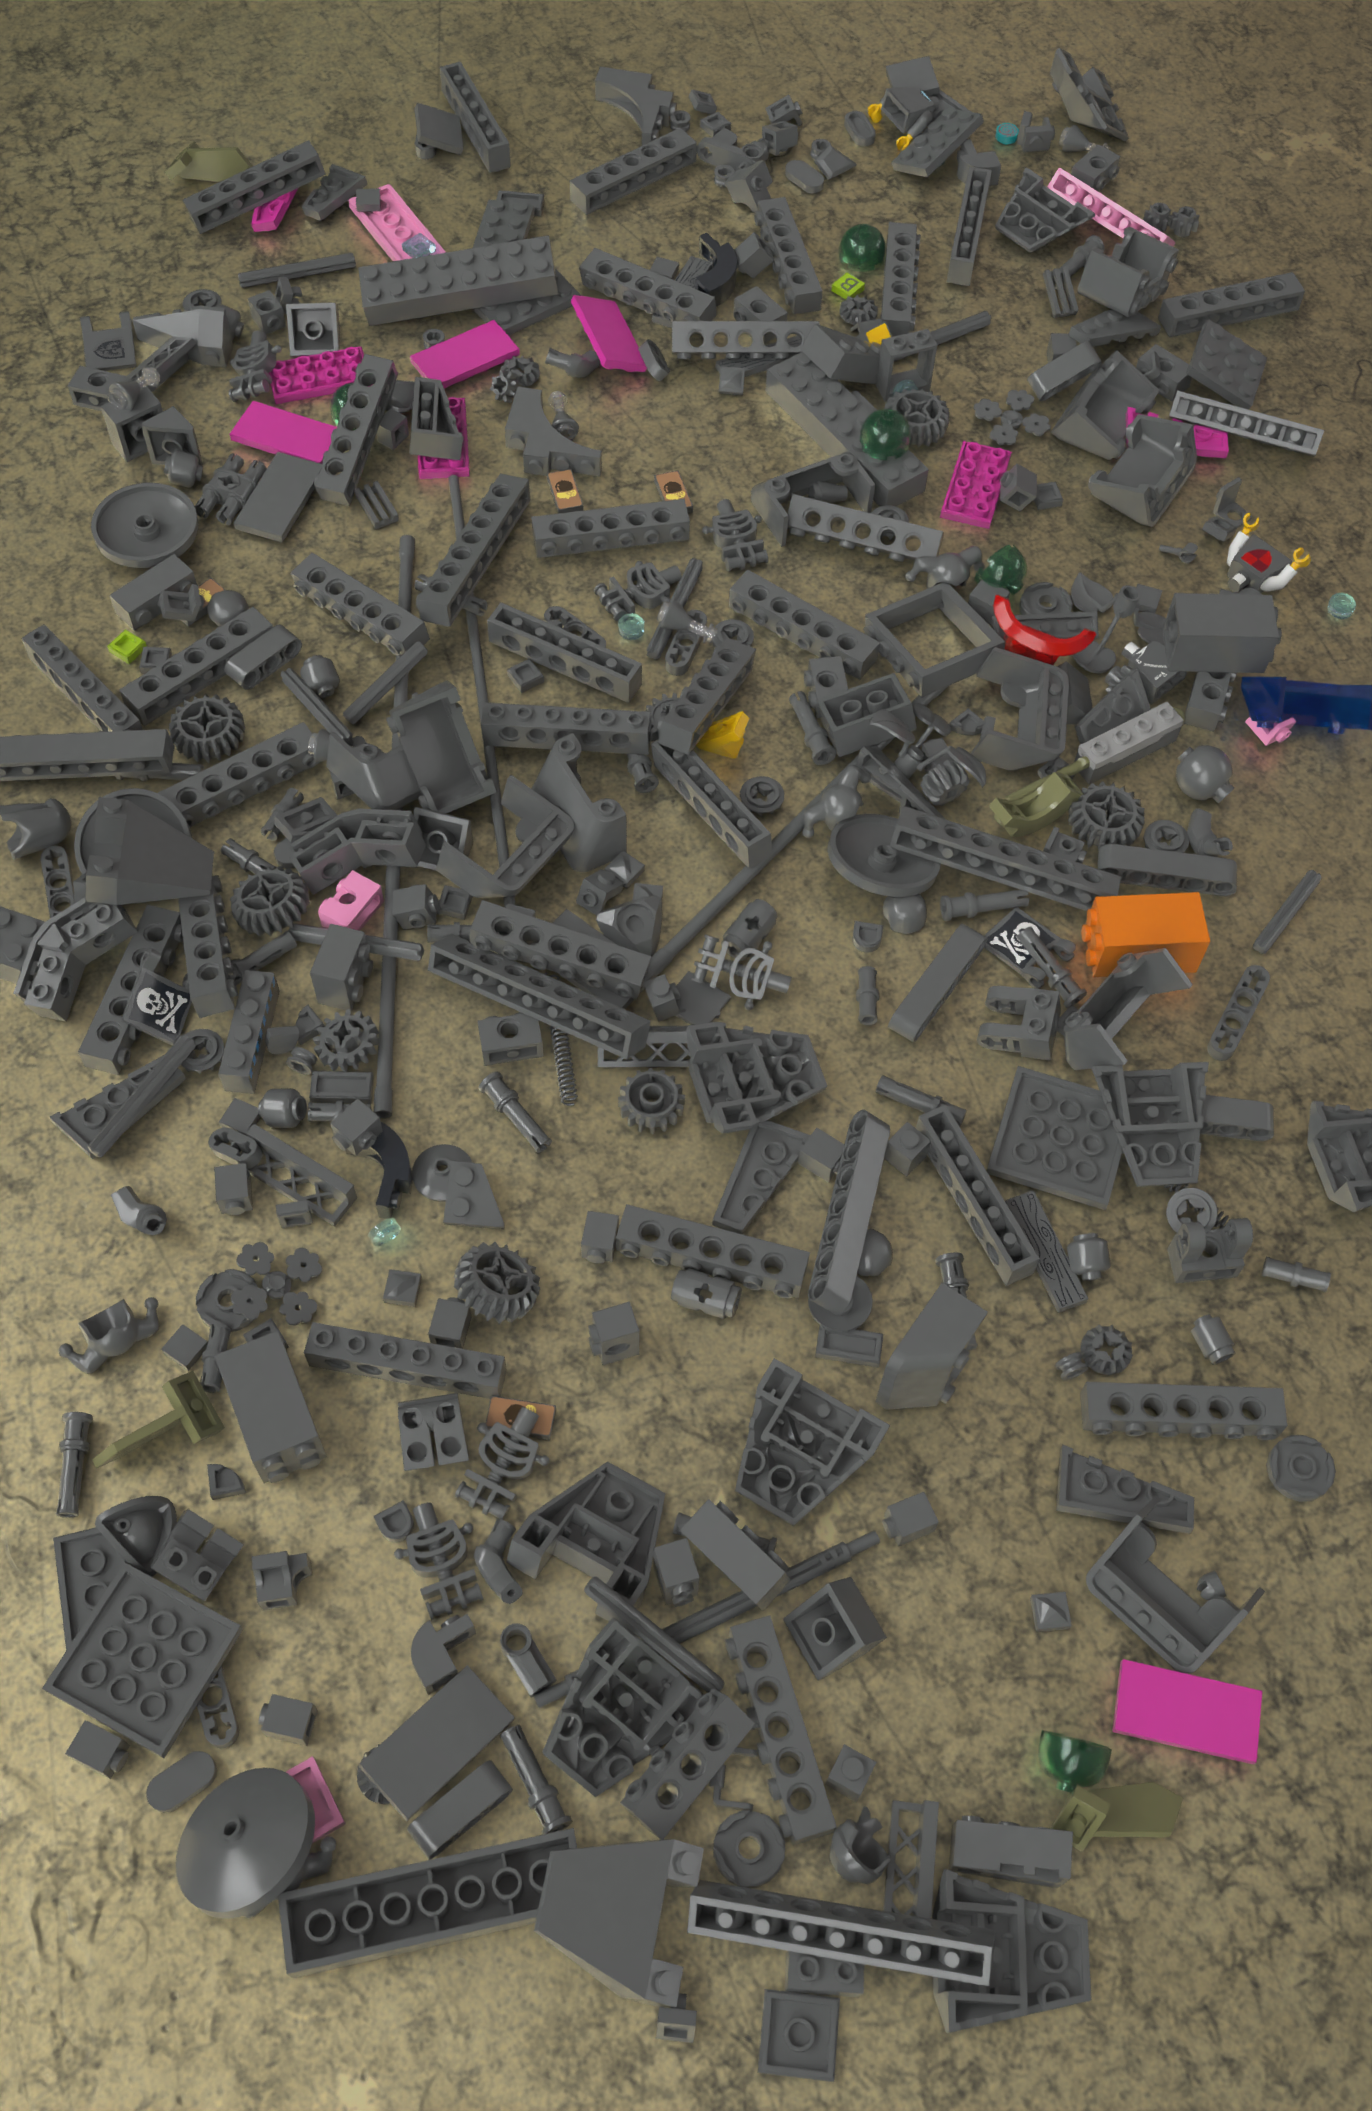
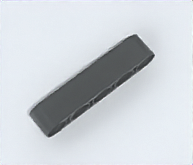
[1097,844,1237,896]
[888,923,988,1042]

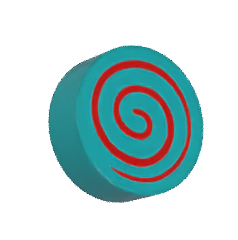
[995,123,1019,145]

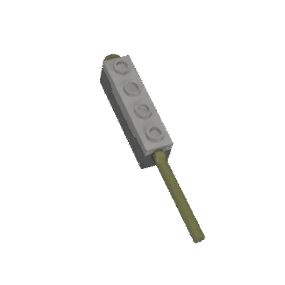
[1005,702,1186,801]

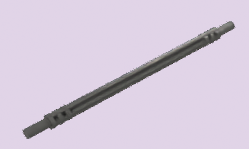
[533,1530,880,1708]

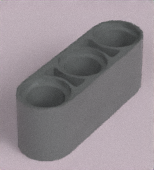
[1027,341,1102,401]
[225,625,302,690]
[1200,1095,1274,1141]
[407,1760,513,1860]

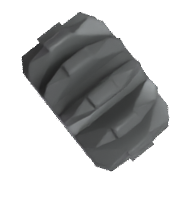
[920,760,970,806]

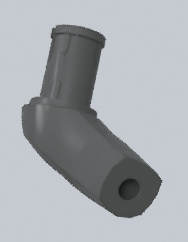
[545,348,601,378]
[1187,808,1233,857]
[111,1186,167,1235]
[474,1519,523,1604]

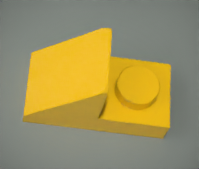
[696,711,750,759]

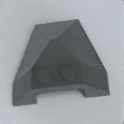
[1050,47,1129,142]

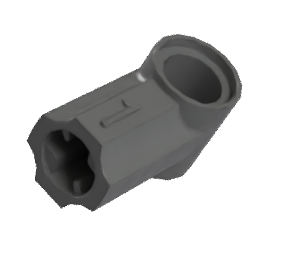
[500,1623,557,1697]

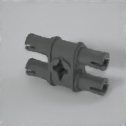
[194,453,267,525]

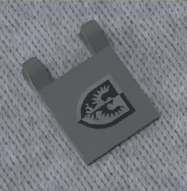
[80,311,137,371]

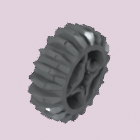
[883,387,950,448]
[169,693,245,763]
[1068,781,1145,850]
[230,866,310,937]
[454,1242,540,1324]

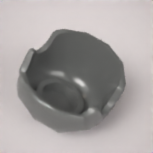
[207,590,249,626]
[883,894,927,934]
[857,1229,893,1276]

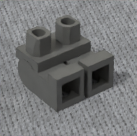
[398,1393,469,1471]
[151,1509,244,1602]

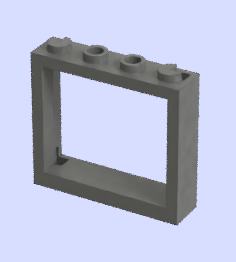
[863,582,1005,697]

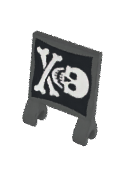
[984,907,1076,989]
[121,949,192,1046]

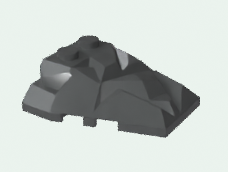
[686,1022,827,1134]
[735,1358,890,1526]
[542,1618,704,1797]

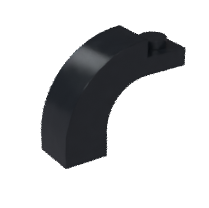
[695,233,737,307]
[345,1122,413,1220]

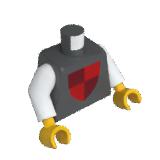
[1227,513,1311,593]

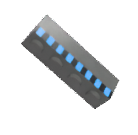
[218,970,280,1094]

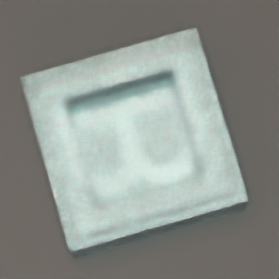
[402,233,436,258]

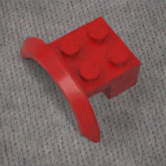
[993,595,1097,666]

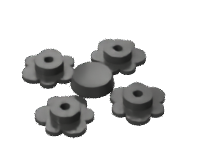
[974,390,1051,445]
[231,1242,322,1326]

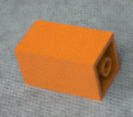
[1081,892,1211,977]

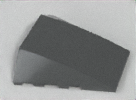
[1091,1062,1209,1187]
[1307,1101,1372,1213]
[932,1869,1092,2033]

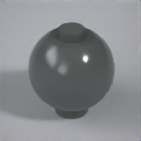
[1176,745,1234,803]

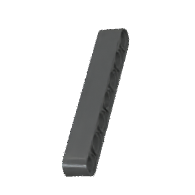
[808,1110,890,1315]

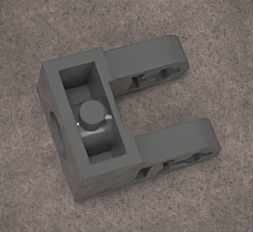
[977,986,1061,1060]
[1167,1218,1253,1284]

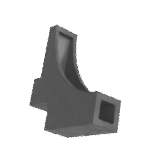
[595,66,677,146]
[505,387,602,477]

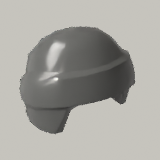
[830,1806,891,1884]

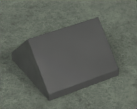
[141,406,203,466]
[1057,661,1093,725]
[413,807,473,870]

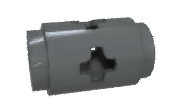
[721,899,778,961]
[671,1269,742,1319]

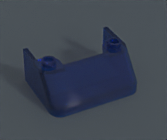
[1241,677,1372,734]

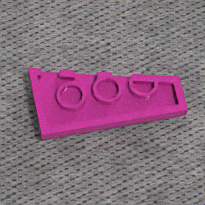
[251,188,298,232]
[1126,407,1229,458]

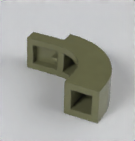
[989,772,1084,837]

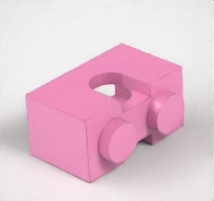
[318,870,384,931]

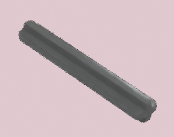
[343,641,428,724]
[1253,870,1322,954]

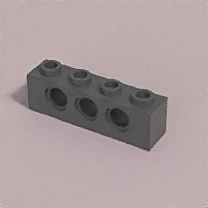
[620,1688,755,1840]

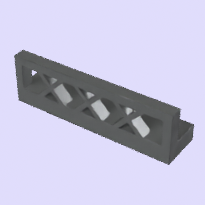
[120,337,196,392]
[598,1026,691,1067]
[241,1124,357,1227]
[883,1800,939,1919]

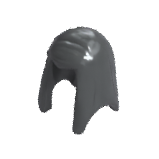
[0,798,72,860]

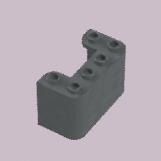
[1077,227,1179,317]

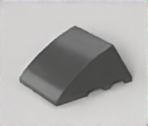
[995,167,1095,252]

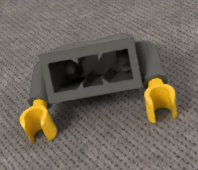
[868,86,939,151]

